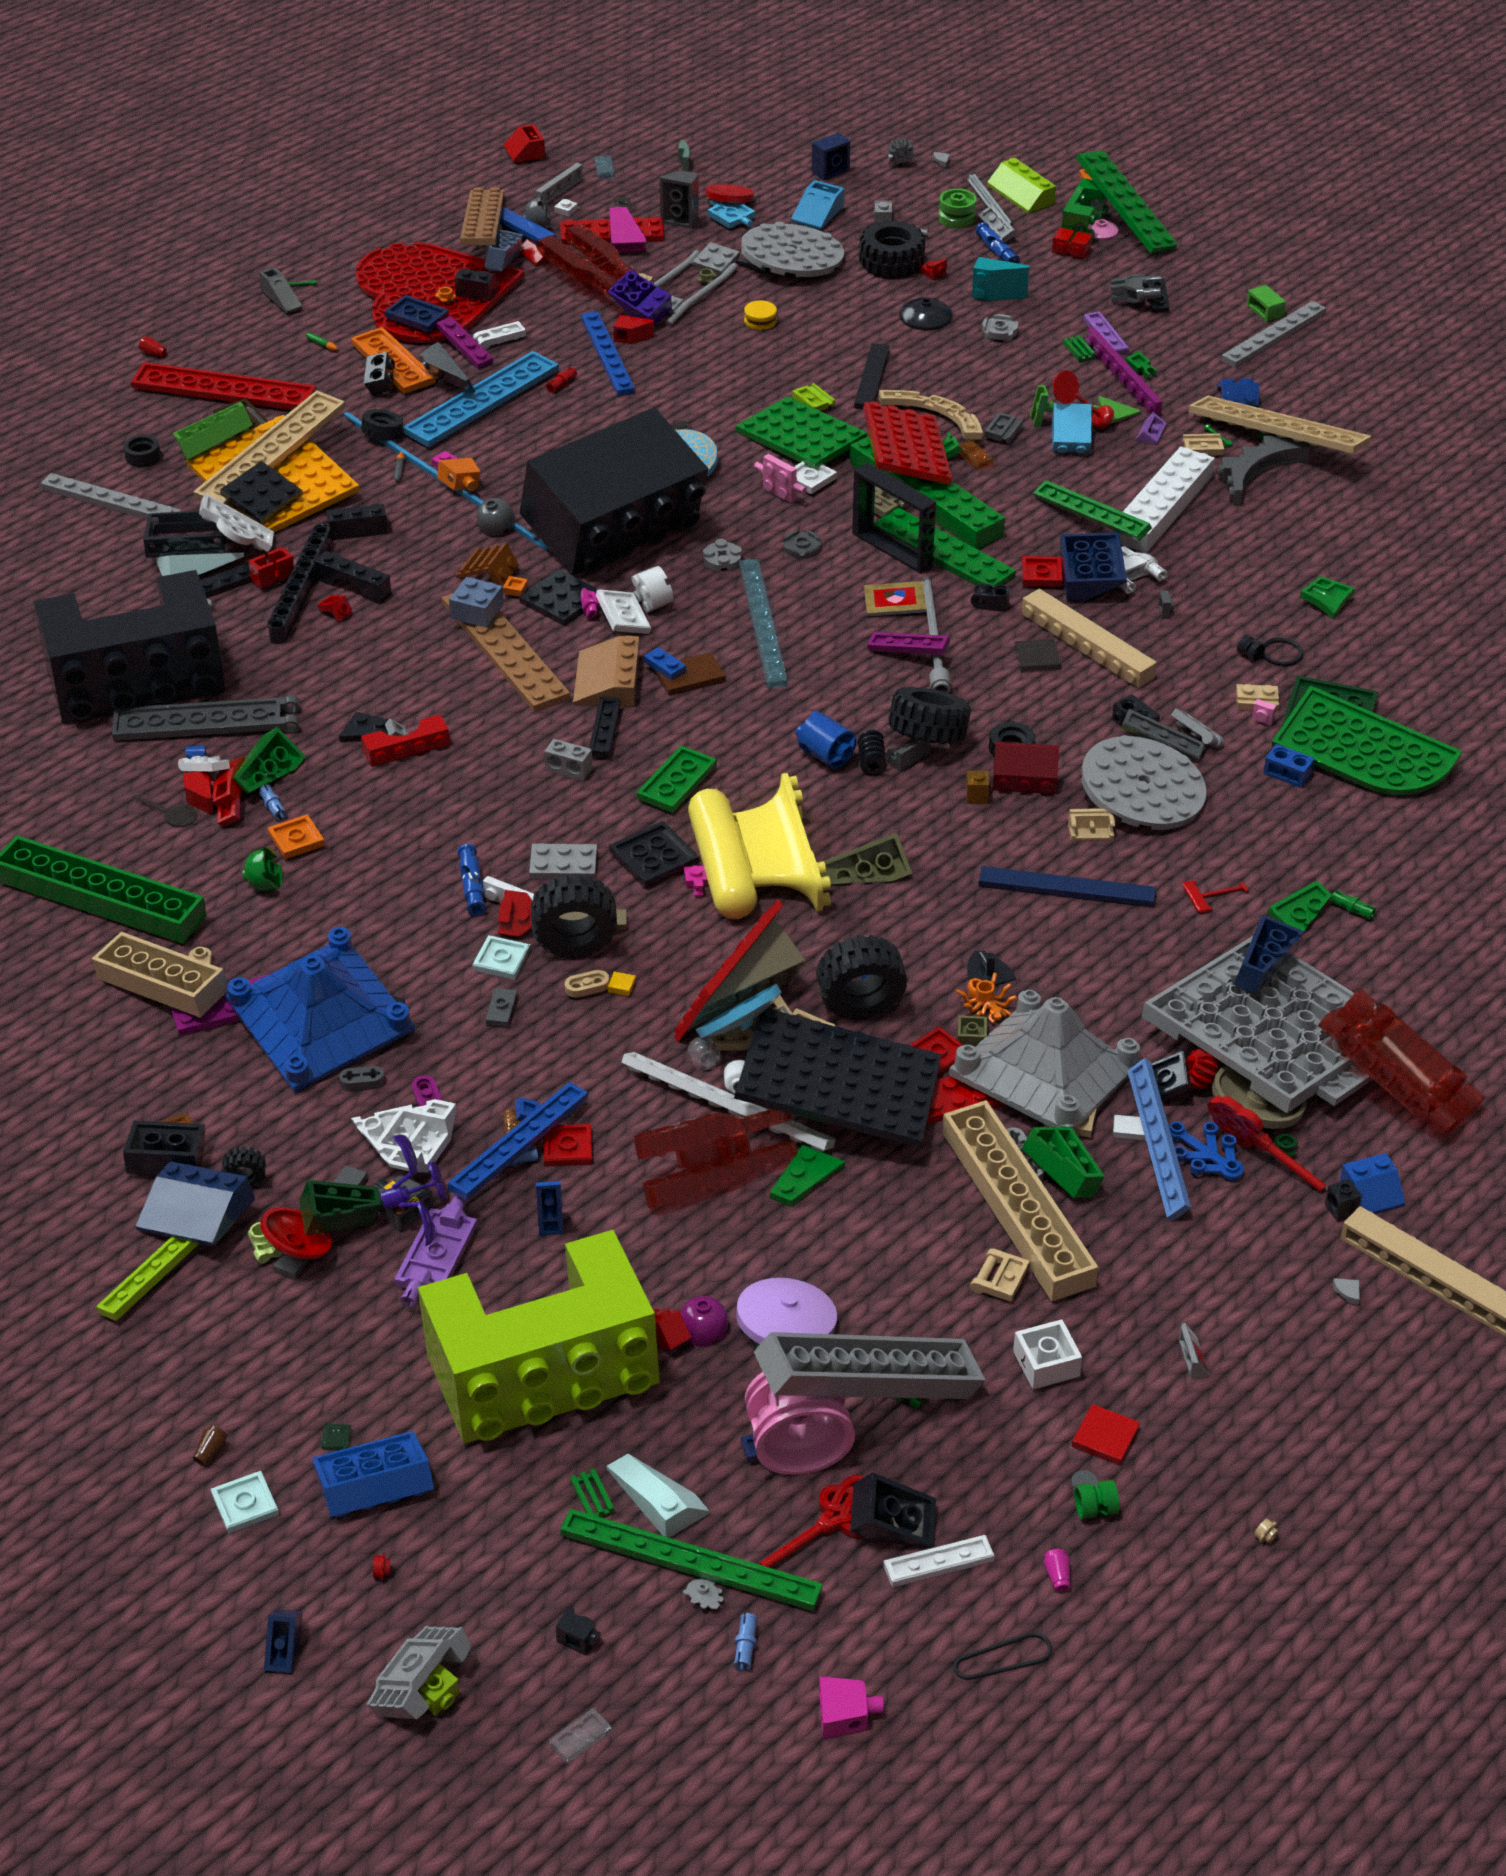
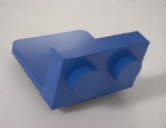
[1216,378,1259,405]

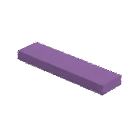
[1083,311,1129,355]

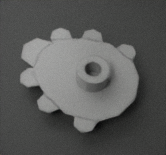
[683,1579,724,1610]

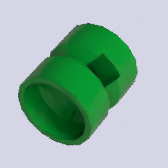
[1074,1480,1119,1520]

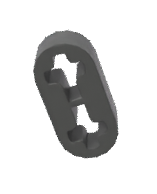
[339,1066,385,1091]

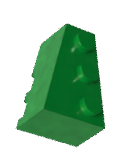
[1021,1127,1105,1198]

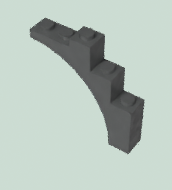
[1217,436,1310,506]

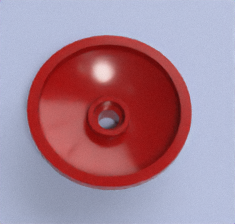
[260,1207,332,1260]

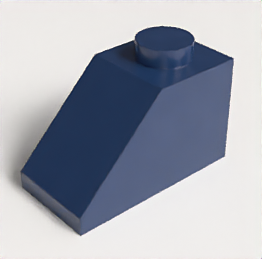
[264,1609,303,1673]

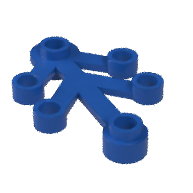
[1169,1121,1244,1181]

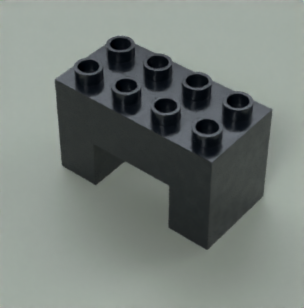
[33,570,226,724]

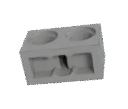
[544,739,592,781]

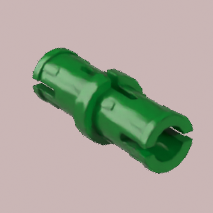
[1330,890,1376,921]

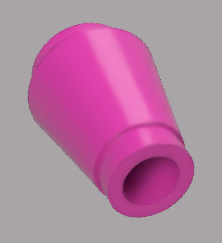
[1043,1549,1071,1592]

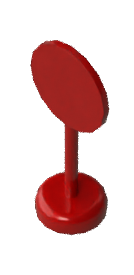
[1053,370,1114,430]

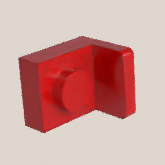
[920,259,947,281]
[317,595,353,622]

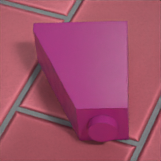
[609,206,646,253]

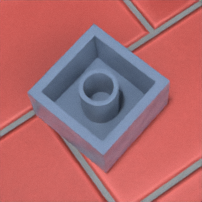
[449,577,504,628]

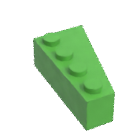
[173,402,253,460]

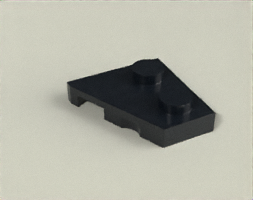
[339,712,388,743]

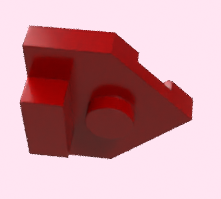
[498,890,532,937]

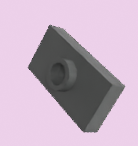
[485,988,517,1028]

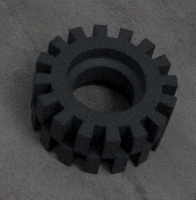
[221,1146,266,1188]

